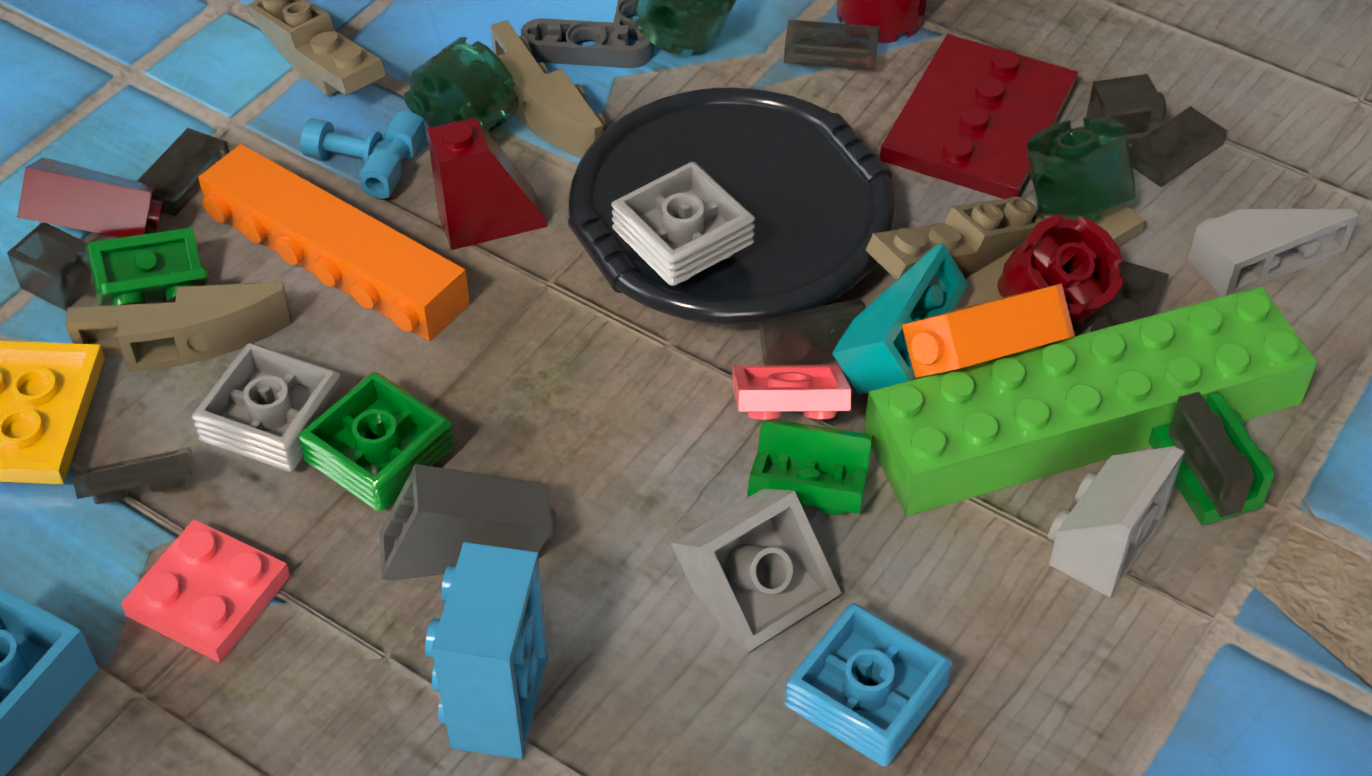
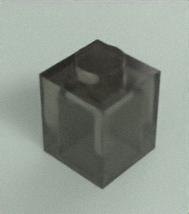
[1086,74,1166,149]
[7,222,94,311]

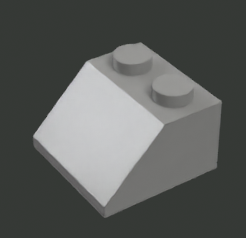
[1048,446,1185,598]
[671,489,842,652]

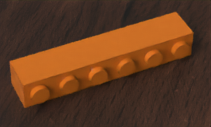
[198,144,470,342]

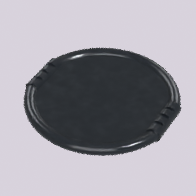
[568,87,896,325]

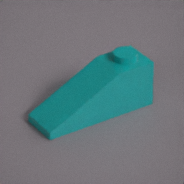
[832,243,969,394]

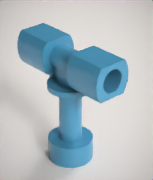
[300,111,426,199]

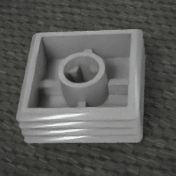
[611,162,755,286]
[192,343,344,472]

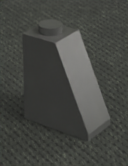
[380,464,556,581]

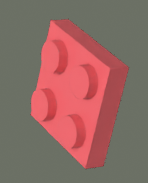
[732,365,851,420]
[121,519,290,663]

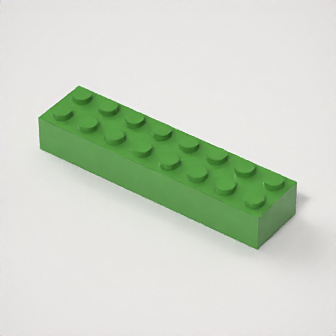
[864,286,1317,516]

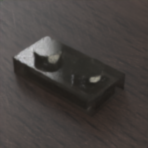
[784,20,879,70]
[1124,106,1228,187]
[136,128,230,216]
[1090,261,1169,332]
[758,299,866,365]
[1168,392,1254,517]
[72,447,196,505]

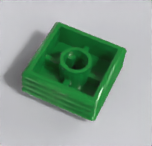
[298,372,455,511]

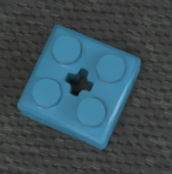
[785,603,952,766]

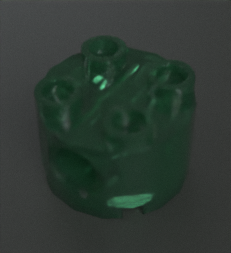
[633,0,737,56]
[404,37,519,133]
[1027,117,1137,222]

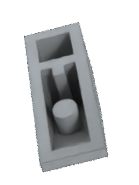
[1187,209,1359,297]

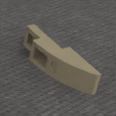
[247,0,386,96]
[490,20,607,158]
[866,197,1044,280]
[65,282,292,372]

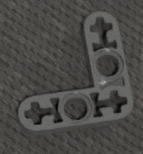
[521,0,662,68]

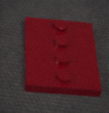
[880,34,1078,199]

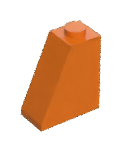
[902,283,1075,378]

